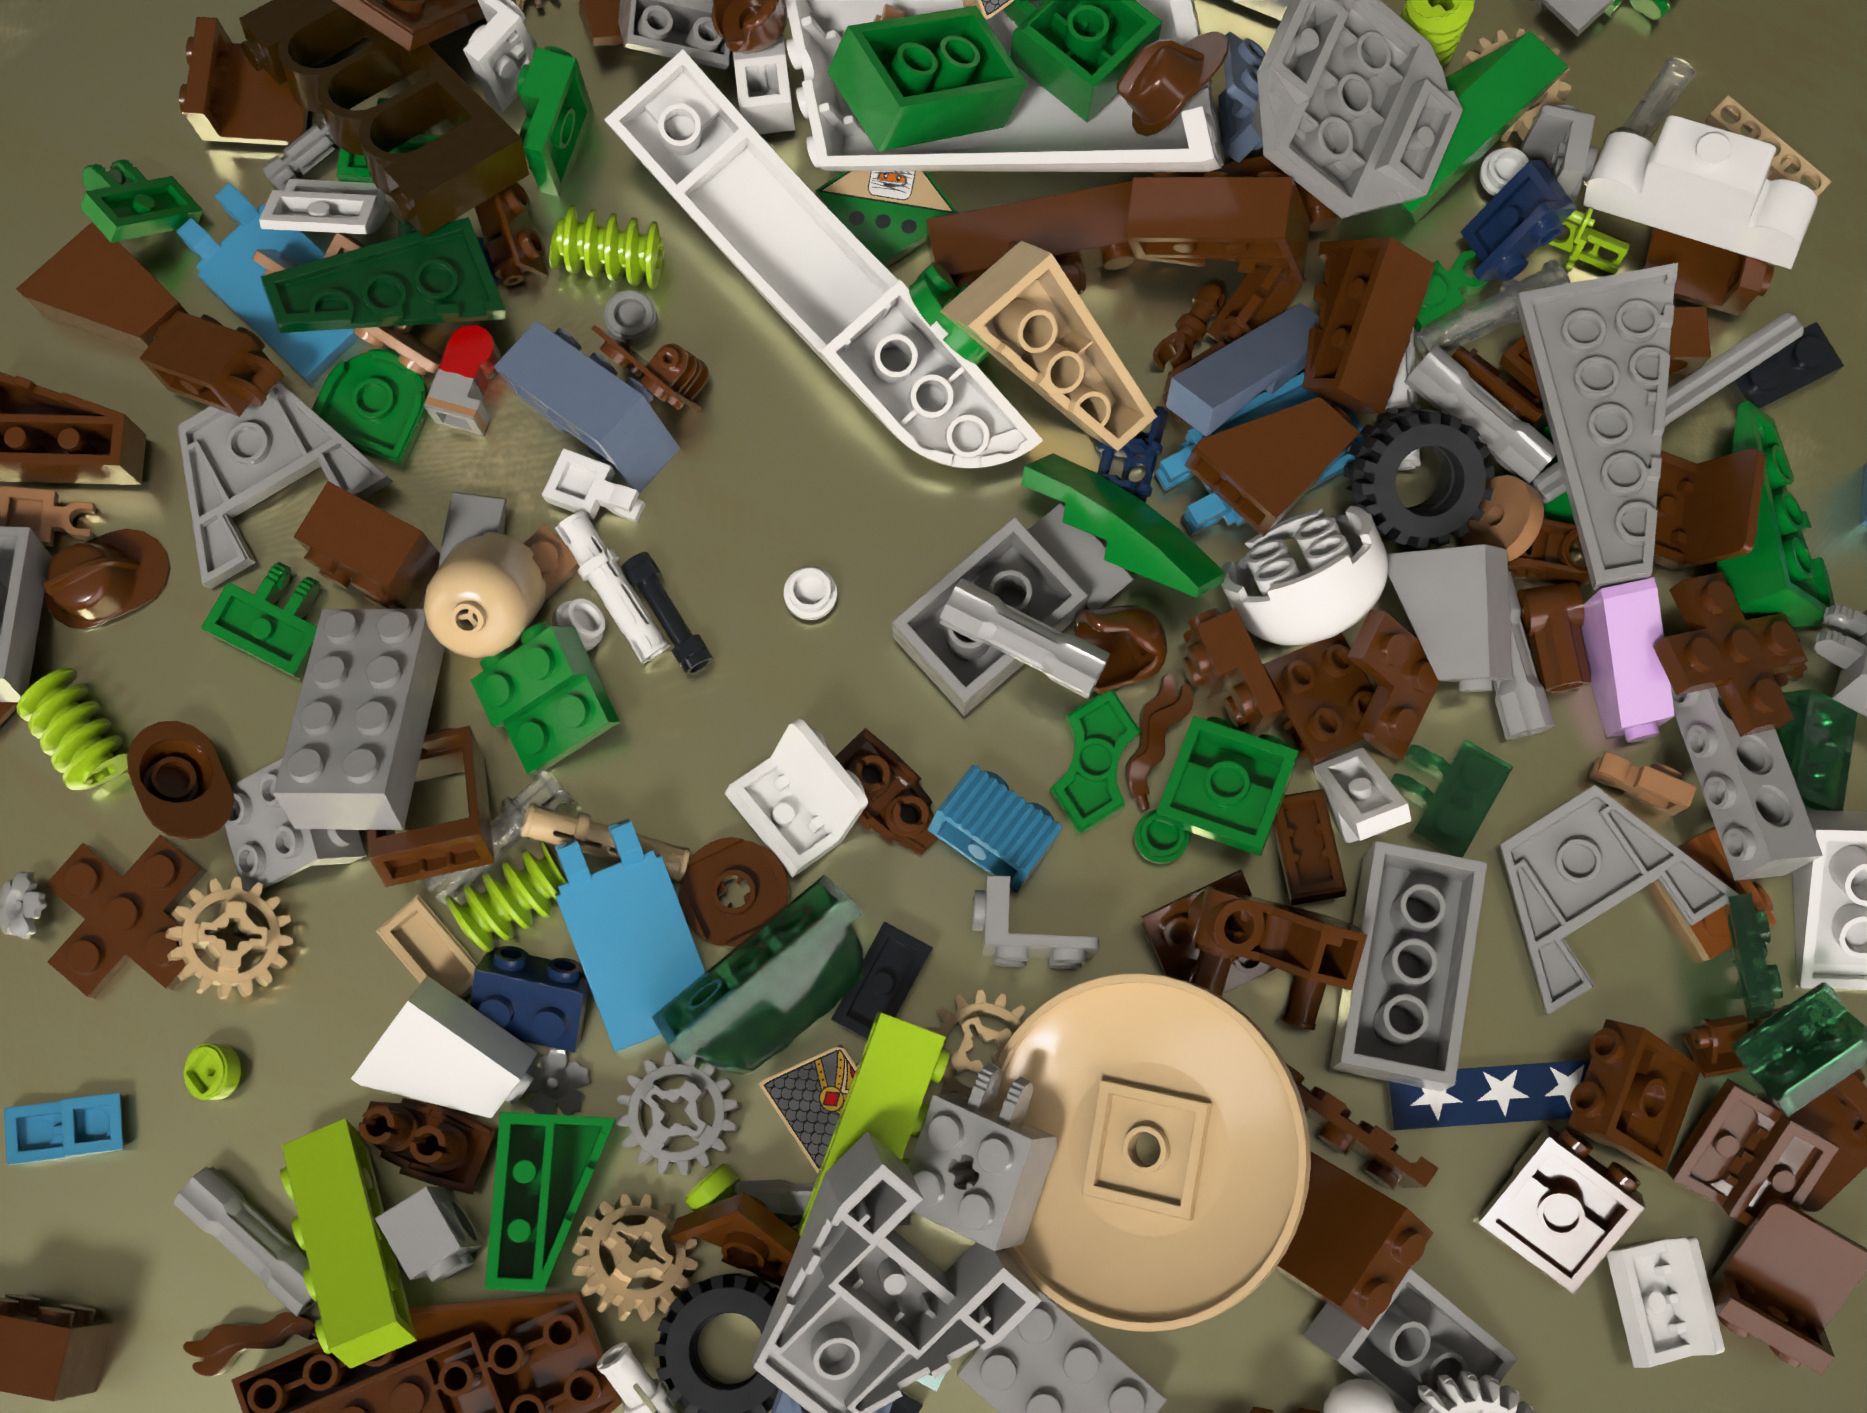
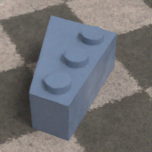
[494,321,680,494]

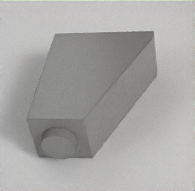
[1387,544,1512,692]

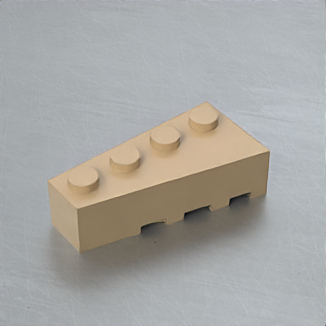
[940,240,1157,451]

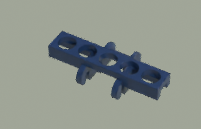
[1096,406,1168,503]

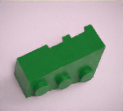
[484,1112,616,1292]

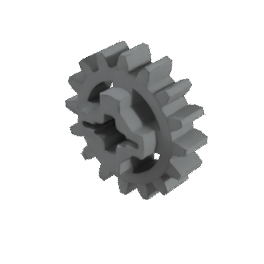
[615,1051,739,1175]

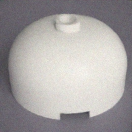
[1221,506,1388,645]

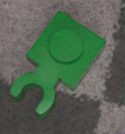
[1414,250,1489,334]

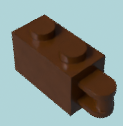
[140,310,284,417]

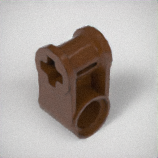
[1508,517,1591,587]

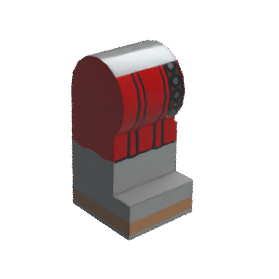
[424,325,502,436]

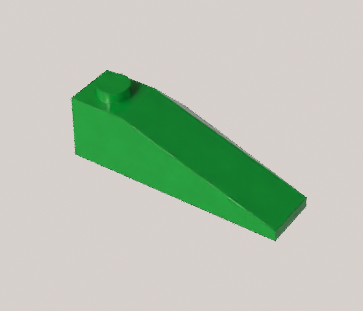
[1397,31,1568,224]
[1717,400,1835,627]

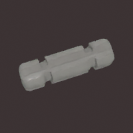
[263,117,335,190]

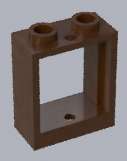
[367,725,495,887]

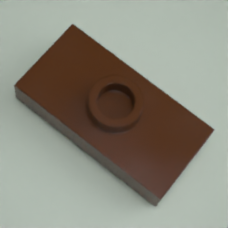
[1273,789,1347,906]

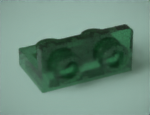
[1775,689,1858,811]
[1731,982,1867,1117]

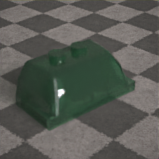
[652,874,864,1076]

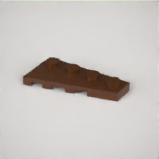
[1286,1064,1439,1190]

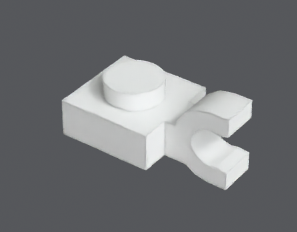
[542,448,645,523]

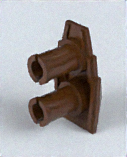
[835,728,939,856]
[358,1098,497,1195]

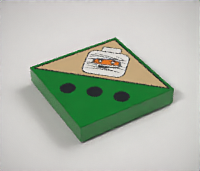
[815,171,959,268]

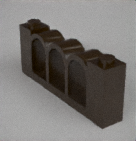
[239,0,529,237]

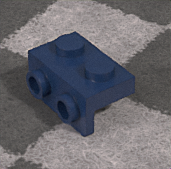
[1460,160,1577,282]
[470,946,590,1053]

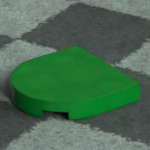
[312,349,428,469]

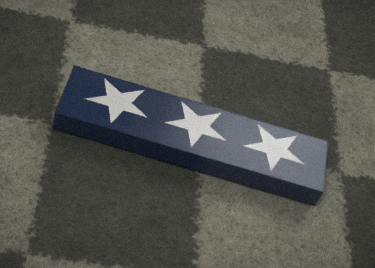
[1385,1060,1591,1131]

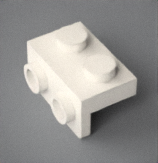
[1607,1236,1725,1368]

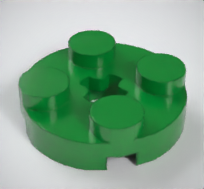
[909,262,992,364]

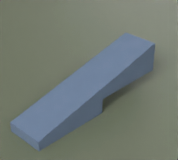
[1166,303,1319,437]

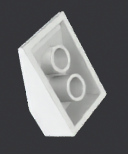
[1792,810,1867,990]

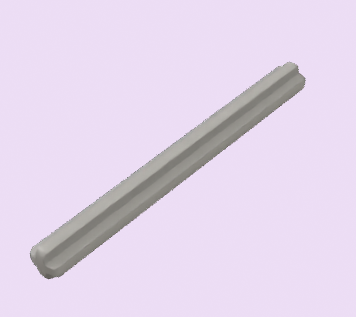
[1530,312,1804,503]

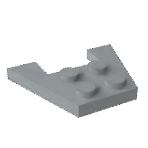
[177,382,393,589]
[1499,785,1740,1015]

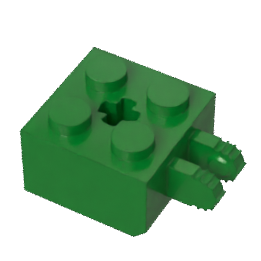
[1003,0,1162,122]

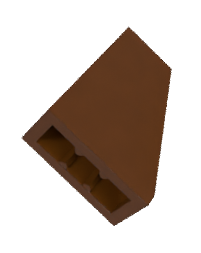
[16,222,189,352]
[1185,397,1360,537]

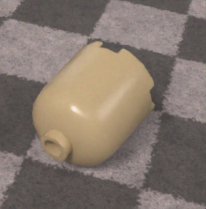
[423,532,547,658]

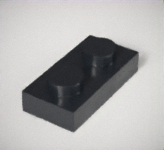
[1727,322,1844,410]
[831,921,933,1040]

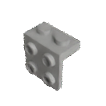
[225,759,366,892]
[972,875,1099,969]

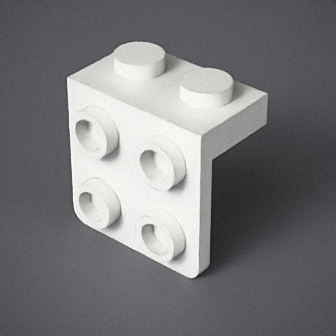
[725,718,868,878]

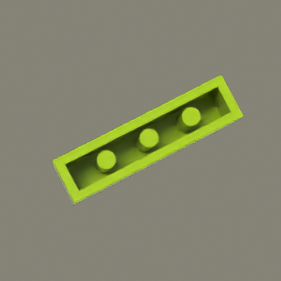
[798,1011,951,1236]
[280,1118,417,1369]

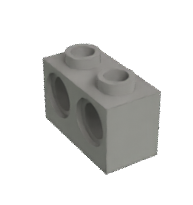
[375,1186,484,1283]

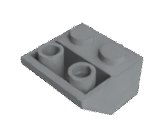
[618,0,730,70]

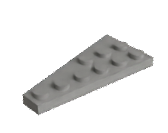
[1516,263,1678,590]

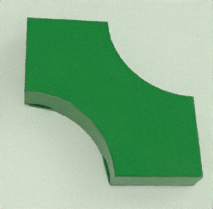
[1049,690,1141,837]

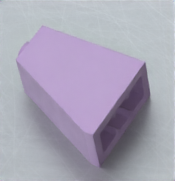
[1580,577,1675,743]

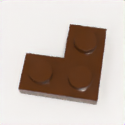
[1347,610,1440,760]

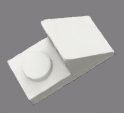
[1313,747,1411,843]

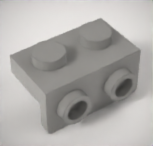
[1519,104,1598,201]

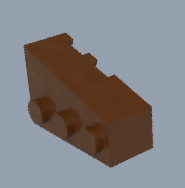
[1303,237,1435,414]

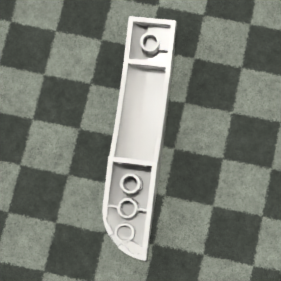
[604,49,1043,468]

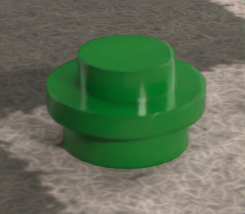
[1134,809,1189,864]

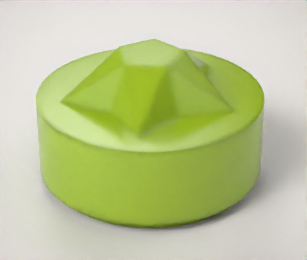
[183,1044,241,1100]
[685,1163,741,1212]

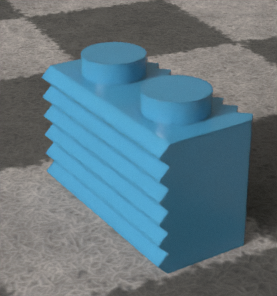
[928,765,1062,893]

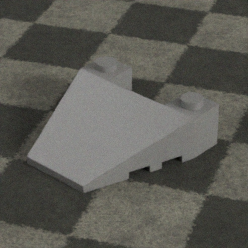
[751,1131,1042,1413]

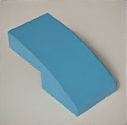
[4,1093,124,1166]

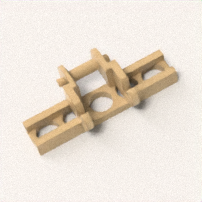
[1705,95,1832,197]

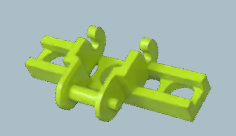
[1548,207,1630,275]

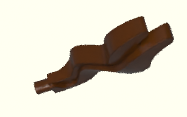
[1126,674,1193,810]
[183,1312,318,1376]

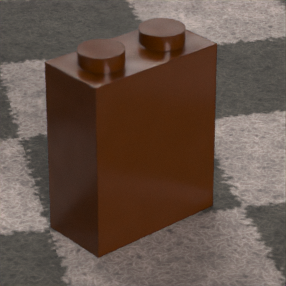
[1275,1152,1434,1331]

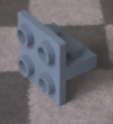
[1218,31,1266,163]

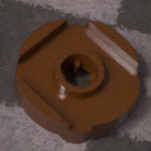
[678,837,790,949]

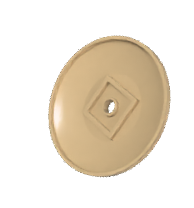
[978,974,1311,1332]

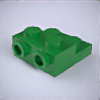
[517,46,592,197]
[470,622,620,775]
[1156,715,1298,856]

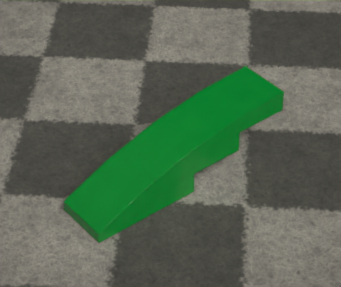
[1021,453,1225,598]

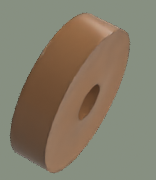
[1462,475,1544,562]

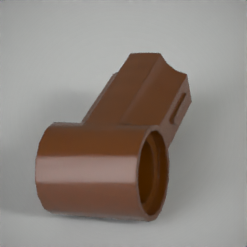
[1517,581,1592,693]

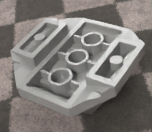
[1252,0,1463,218]

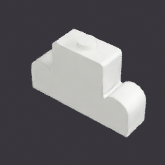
[1583,115,1818,269]

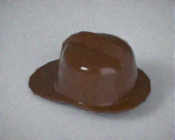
[1116,31,1229,137]
[43,529,170,629]
[126,721,234,840]

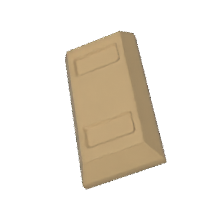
[376,895,478,1000]

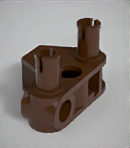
[1188,886,1367,1030]

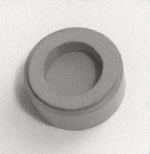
[604,290,658,345]

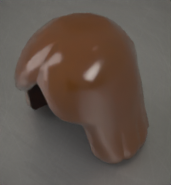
[712,0,787,54]
[1074,605,1167,694]

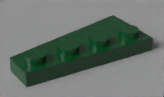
[260,217,506,333]

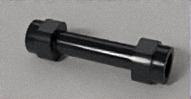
[621,552,714,676]

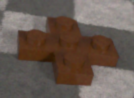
[1653,572,1808,737]
[45,835,207,999]

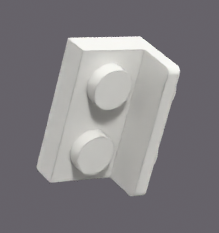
[463,0,537,113]

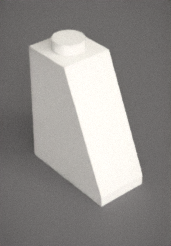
[351,975,537,1118]

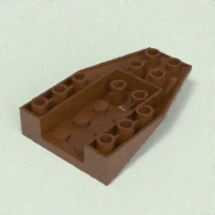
[231,1292,623,1413]

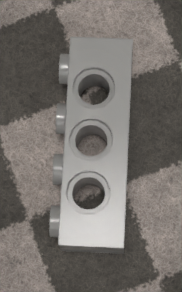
[1671,686,1823,881]

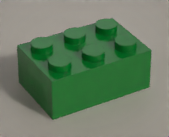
[827,6,1028,152]

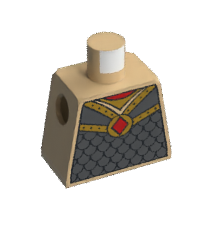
[758,1044,859,1174]

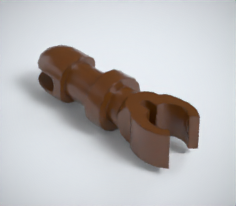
[1153,283,1225,371]

